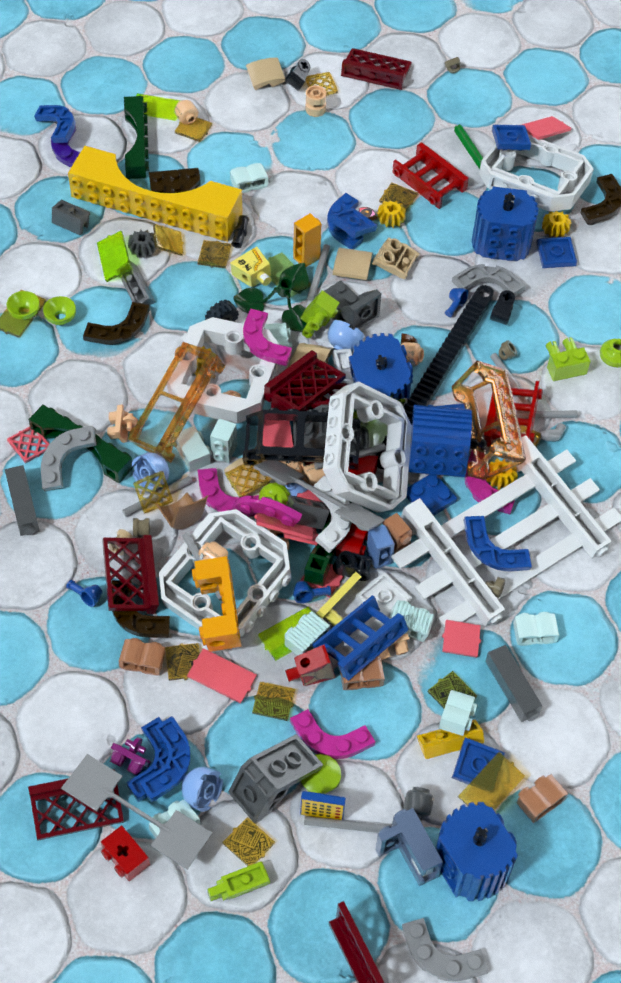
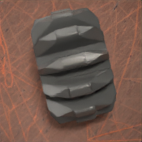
[128,229,157,258]

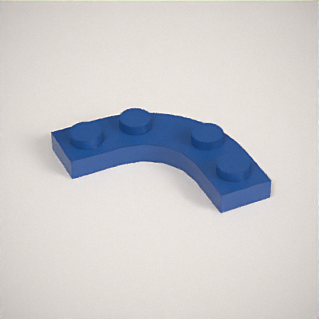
[34,105,76,143]
[327,193,364,250]
[463,516,532,571]
[140,716,190,803]
[126,717,168,802]

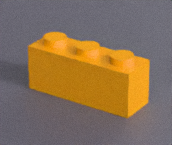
[293,213,322,267]

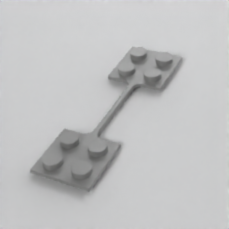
[253,460,385,531]
[61,754,213,870]

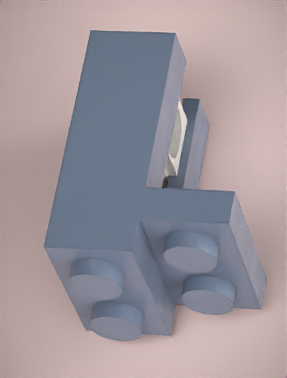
[375,808,443,886]

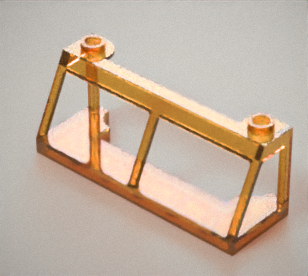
[128,342,225,463]
[452,360,526,480]

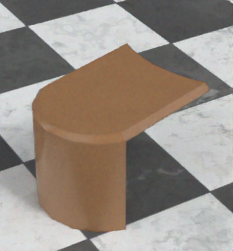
[156,492,208,530]

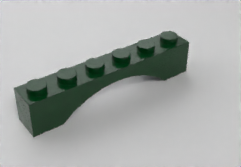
[124,96,149,179]
[28,404,133,483]
[304,501,352,587]

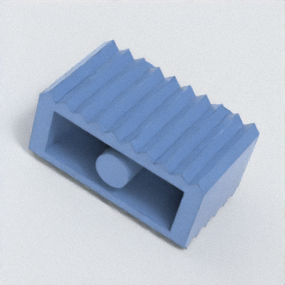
[366,525,395,569]

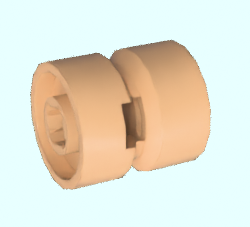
[305,85,327,117]

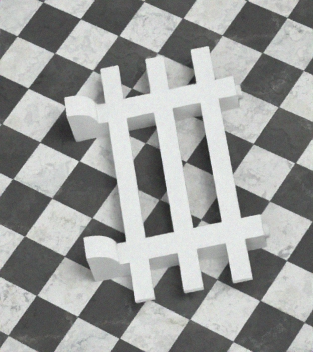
[391,435,621,628]

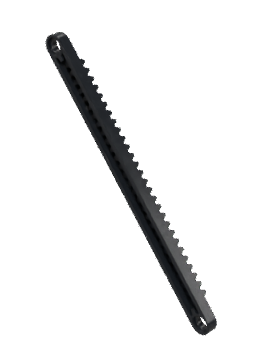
[375,285,494,470]

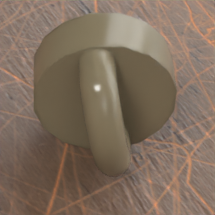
[444,57,461,73]
[499,340,517,360]
[485,577,506,598]

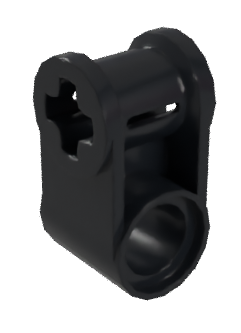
[285,59,311,91]
[490,290,515,325]
[333,551,373,581]

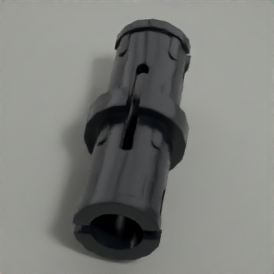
[231,215,249,248]

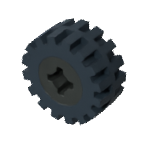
[205,300,239,322]

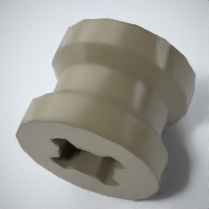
[133,518,150,538]

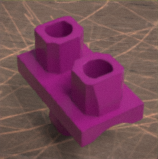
[110,737,151,776]

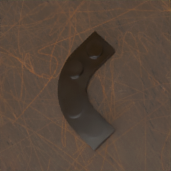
[580,174,621,225]
[83,302,150,345]
[111,580,170,638]

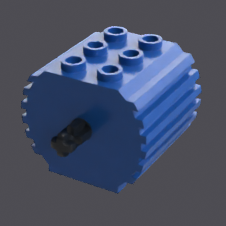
[472,186,539,261]
[349,333,413,405]
[408,405,487,477]
[436,802,518,901]

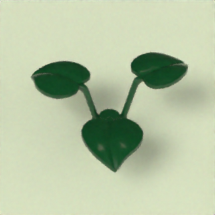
[233,263,309,332]

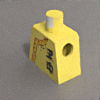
[230,246,271,287]

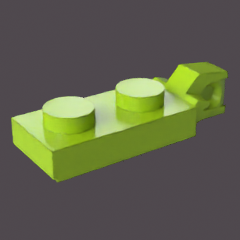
[207,861,270,901]

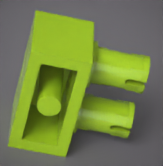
[300,290,340,338]
[545,337,590,382]

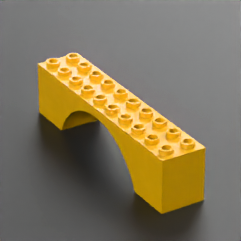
[68,146,243,242]

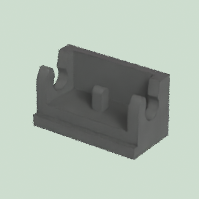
[52,199,90,235]
[286,495,330,530]

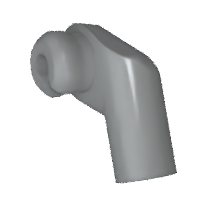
[540,423,566,442]

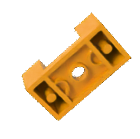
[192,556,242,652]

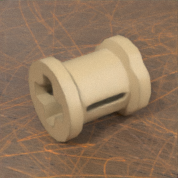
[109,529,133,555]

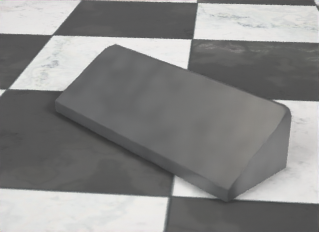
[117,261,155,305]

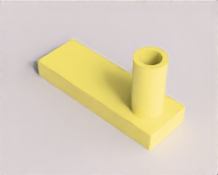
[316,572,361,626]

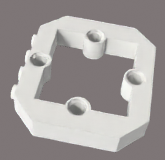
[479,135,594,212]
[165,317,280,424]
[323,382,412,513]
[159,509,291,637]

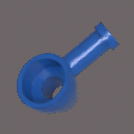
[445,288,469,317]
[66,580,103,607]
[293,581,331,604]

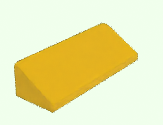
[417,720,484,759]

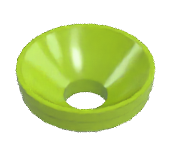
[6,291,40,320]
[43,296,76,325]
[600,338,621,368]
[259,482,291,505]

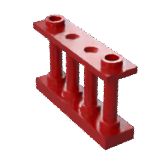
[392,142,469,209]
[483,377,543,447]

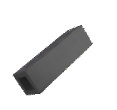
[4,465,40,536]
[485,645,542,722]

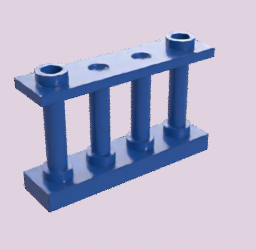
[312,595,409,681]

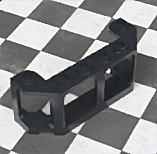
[242,408,361,470]

